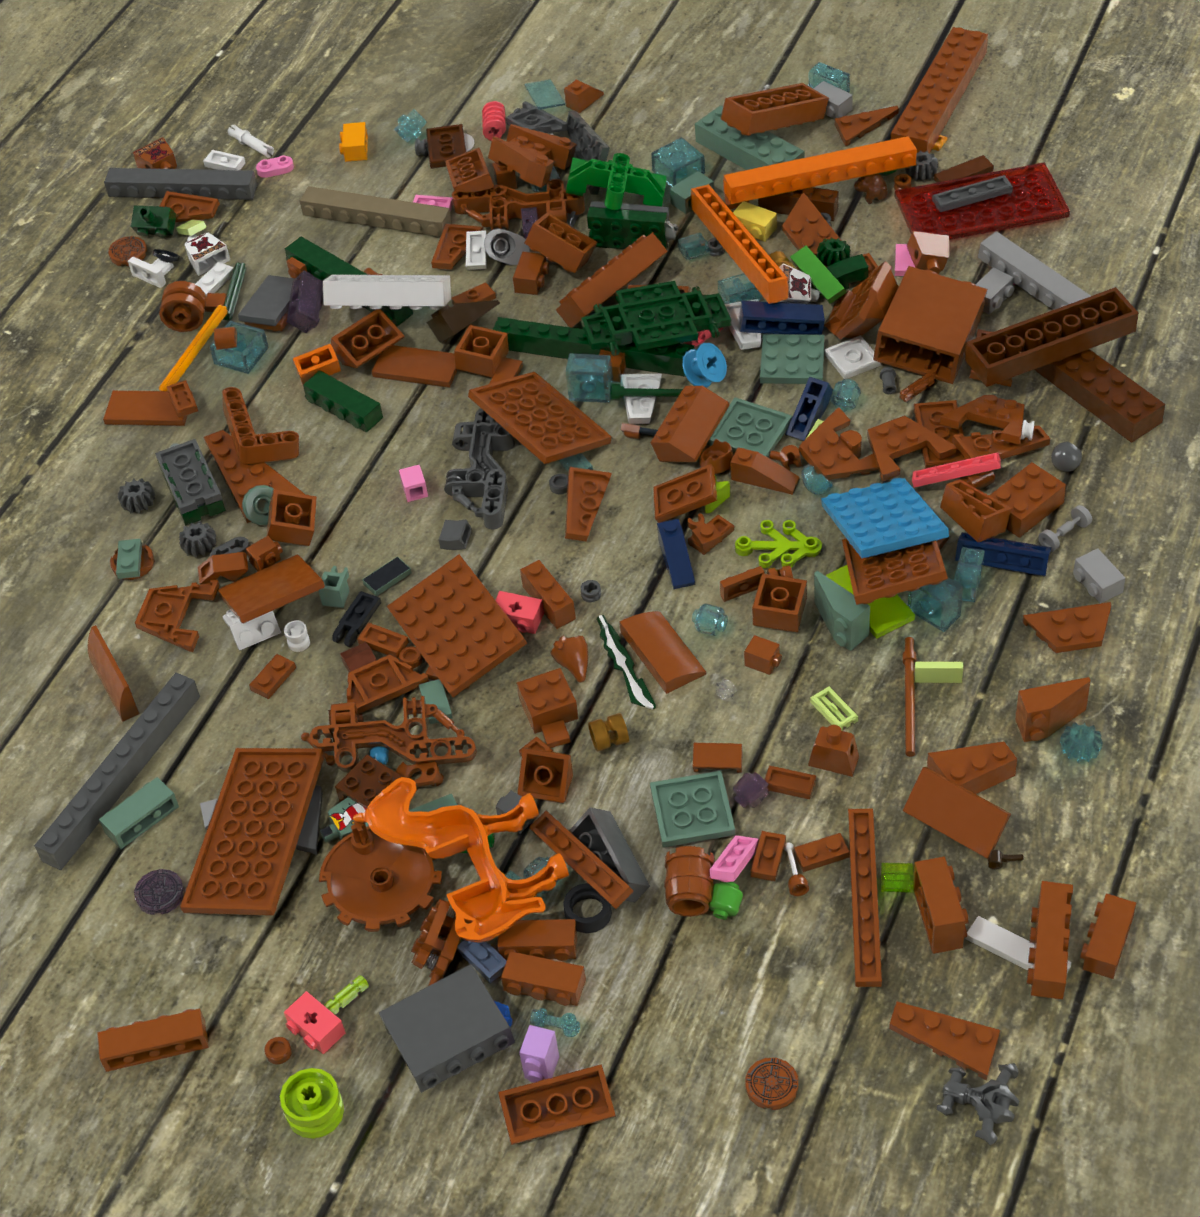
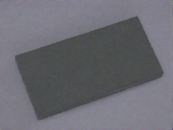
[238,275,305,326]

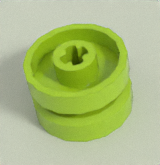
[280,1068,344,1139]

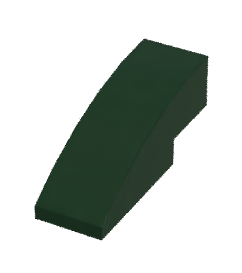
[811,254,868,296]

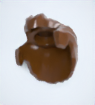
[854,173,888,204]

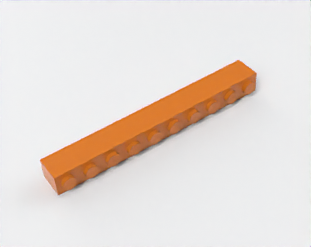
[724,136,917,204]
[691,184,788,304]

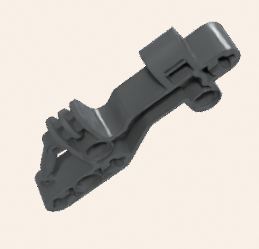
[444,409,515,530]

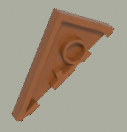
[835,106,899,146]

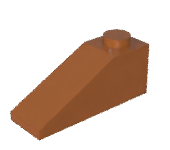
[730,447,800,495]

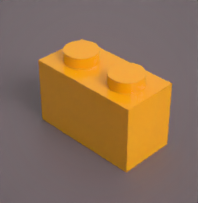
[339,122,368,162]

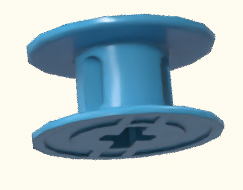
[682,343,727,388]

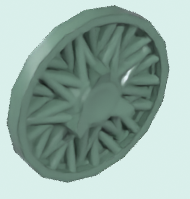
[242,485,275,525]

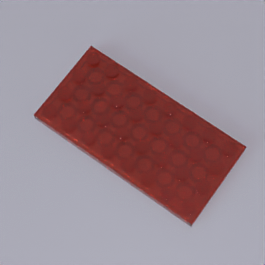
[894,162,1070,240]

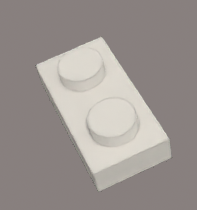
[203,150,246,170]
[466,231,487,270]

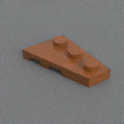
[431,224,483,270]

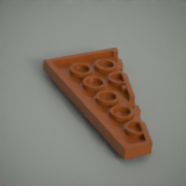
[204,430,305,523]

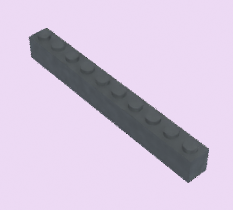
[34,673,200,870]

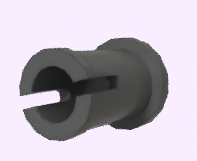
[879,367,897,394]

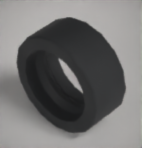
[563,883,612,933]

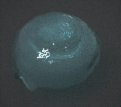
[801,464,834,495]

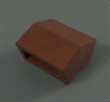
[340,642,376,672]

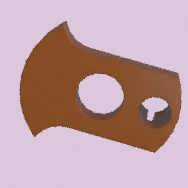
[396,761,444,787]

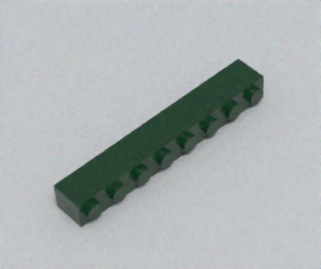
[284,236,414,327]

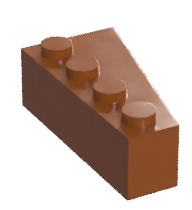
[1027,881,1073,1000]

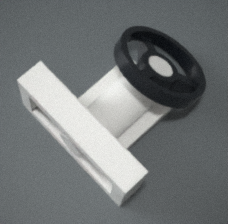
[128,249,180,288]

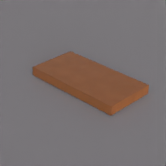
[372,345,458,387]
[103,390,193,426]
[914,400,966,469]
[903,767,1011,859]

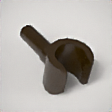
[988,850,1024,870]

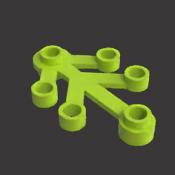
[735,520,822,568]

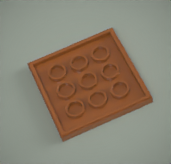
[217,554,325,624]

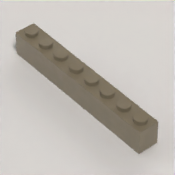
[300,186,452,237]

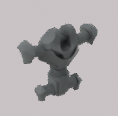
[936,1063,1020,1146]

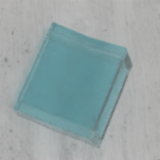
[678,232,710,260]

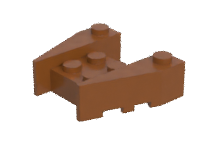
[488,124,577,188]

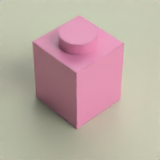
[399,465,428,502]

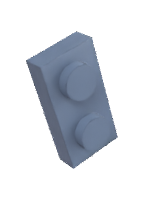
[457,940,507,983]

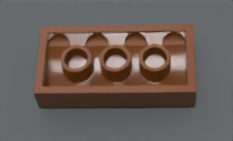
[445,147,494,192]
[619,611,706,694]
[87,625,139,722]
[498,1064,616,1145]

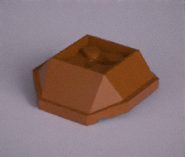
[824,261,899,340]

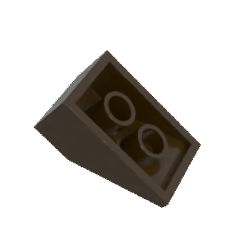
[426,300,500,343]

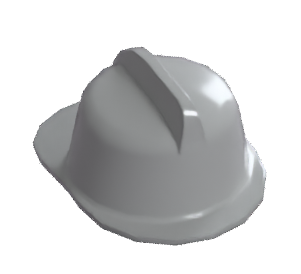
[484,229,530,265]

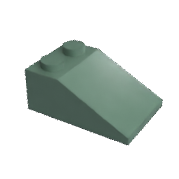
[814,571,870,651]

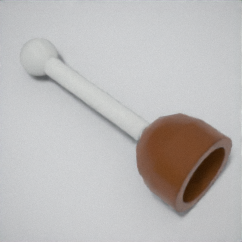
[784,842,809,896]

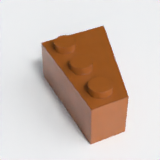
[927,741,1017,794]

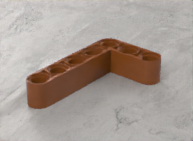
[222,387,299,464]

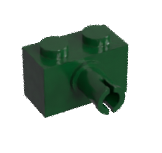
[131,205,176,237]

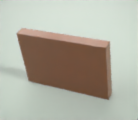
[653,464,717,523]

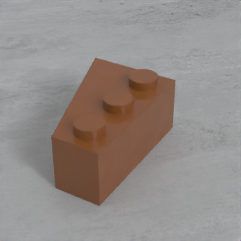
[940,479,1012,542]

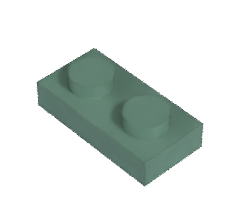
[116,538,142,579]

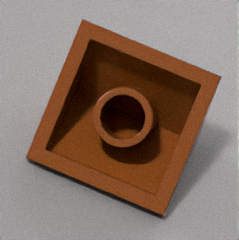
[517,748,573,803]

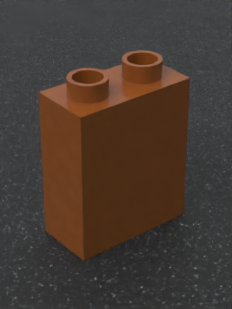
[873,266,988,384]

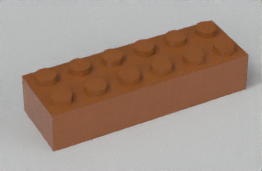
[721,83,829,136]
[556,232,667,328]

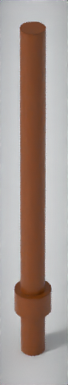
[902,637,917,757]

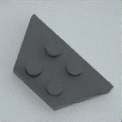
[506,101,568,133]

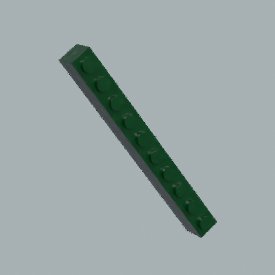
[493,317,695,377]

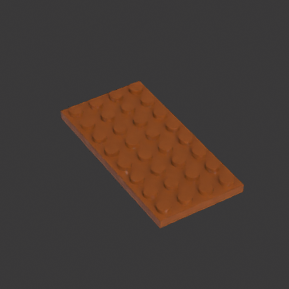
[180,748,325,916]

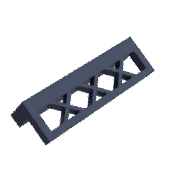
[955,532,1052,576]

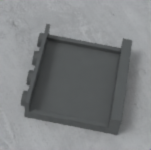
[379,964,515,1093]

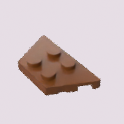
[782,193,842,256]
[1023,602,1112,653]
[346,654,429,714]

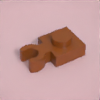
[688,513,722,550]

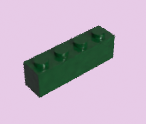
[303,371,383,433]

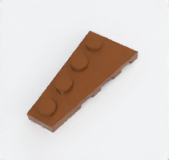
[889,1001,1000,1081]

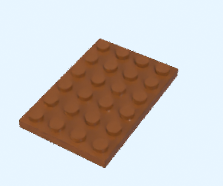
[468,371,612,464]
[842,538,948,605]
[387,554,527,697]

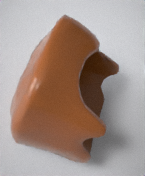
[698,439,733,474]

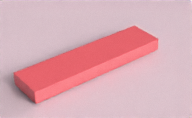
[912,452,1001,488]

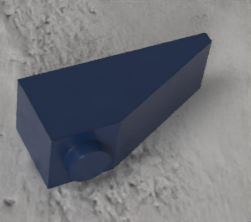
[785,376,834,441]
[657,519,695,589]

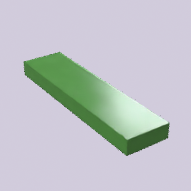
[790,246,847,304]

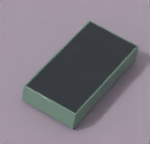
[362,556,412,596]

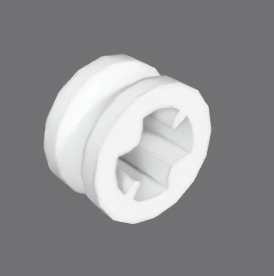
[1021,420,1035,441]

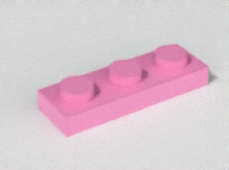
[710,835,759,882]

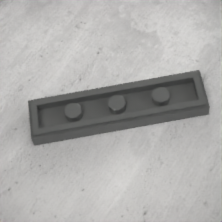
[932,175,1013,212]

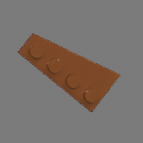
[952,425,1051,460]
[565,467,612,542]

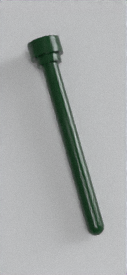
[610,384,683,401]

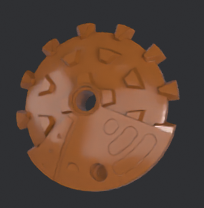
[319,821,442,932]

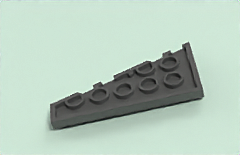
[567,111,610,195]

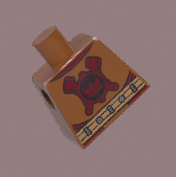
[133,137,177,169]

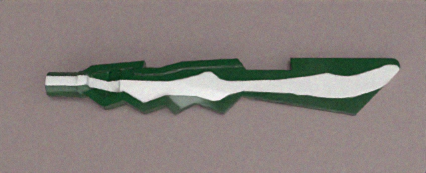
[596,615,656,709]

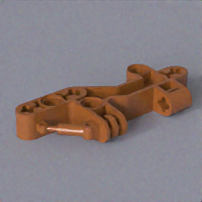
[452,179,585,231]
[309,696,477,773]

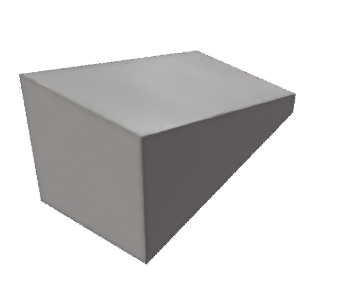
[200,799,218,832]

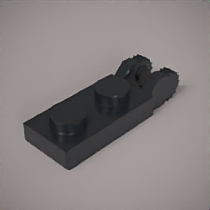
[332,591,381,647]

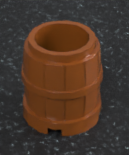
[664,846,715,917]

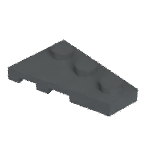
[295,785,323,855]

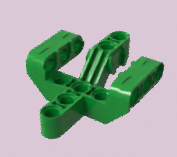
[566,153,667,210]

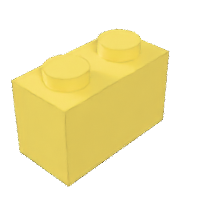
[733,201,777,242]

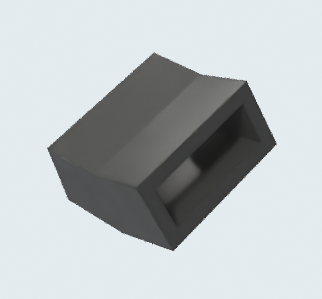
[439,519,472,550]

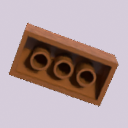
[650,385,729,462]

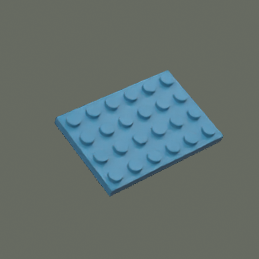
[821,478,949,558]

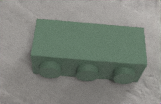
[99,777,179,849]

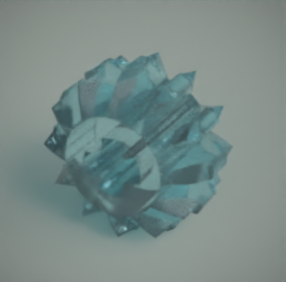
[1060,721,1103,763]

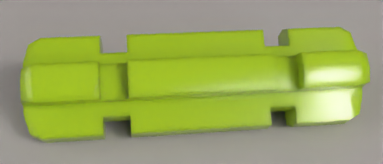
[324,975,369,1015]

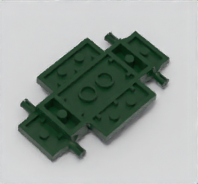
[581,281,732,356]

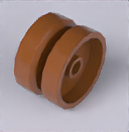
[159,281,207,332]

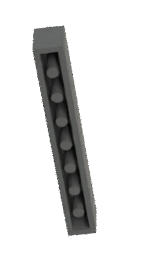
[104,168,257,200]

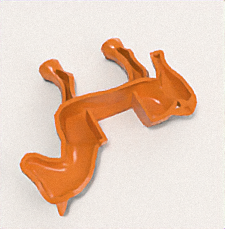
[353,777,569,943]

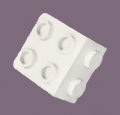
[222,609,281,650]

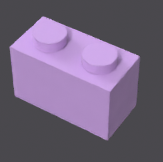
[519,1025,559,1083]

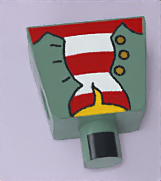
[320,797,369,843]

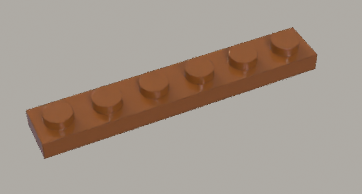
[529,810,634,909]

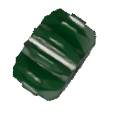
[817,237,851,266]

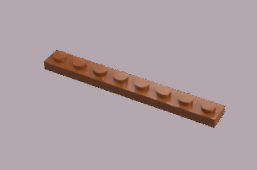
[848,808,882,987]

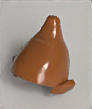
[550,635,588,683]

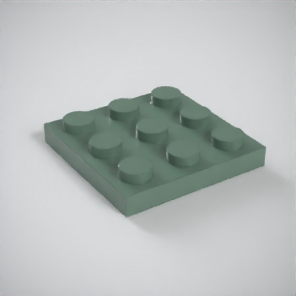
[760,334,824,384]
[707,397,792,458]
[650,770,735,848]

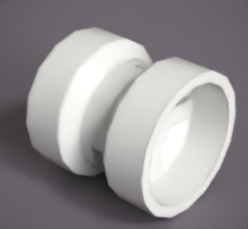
[284,620,310,652]

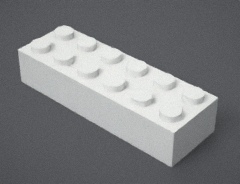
[323,275,451,310]

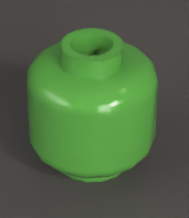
[709,881,743,920]

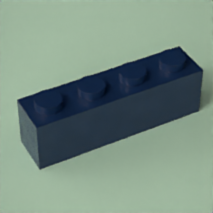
[739,300,825,335]

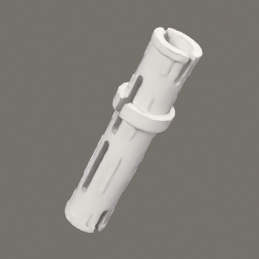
[228,125,274,158]

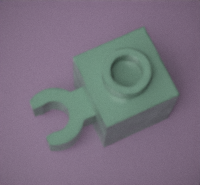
[318,566,350,608]

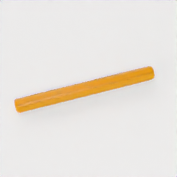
[159,305,228,391]

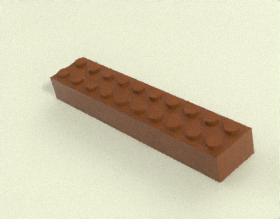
[891,27,988,154]

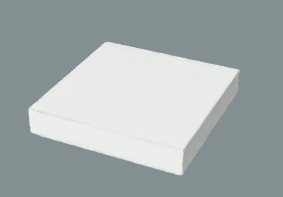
[824,335,881,380]

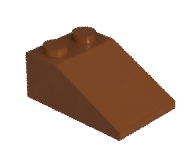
[1015,677,1091,742]

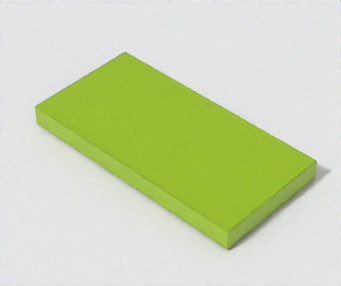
[826,565,915,639]

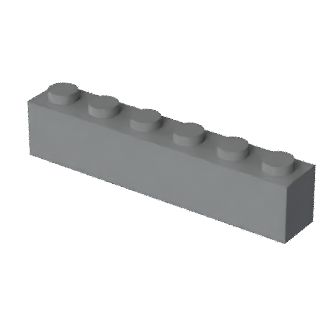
[978,231,1091,310]

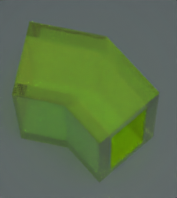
[881,863,913,893]

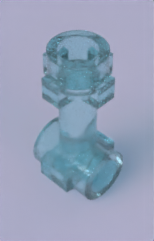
[530,1008,580,1037]

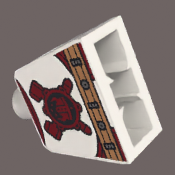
[185,233,230,276]
[779,264,819,304]

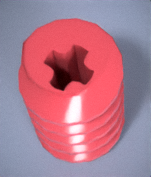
[482,101,506,141]

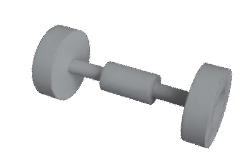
[1038,505,1092,552]

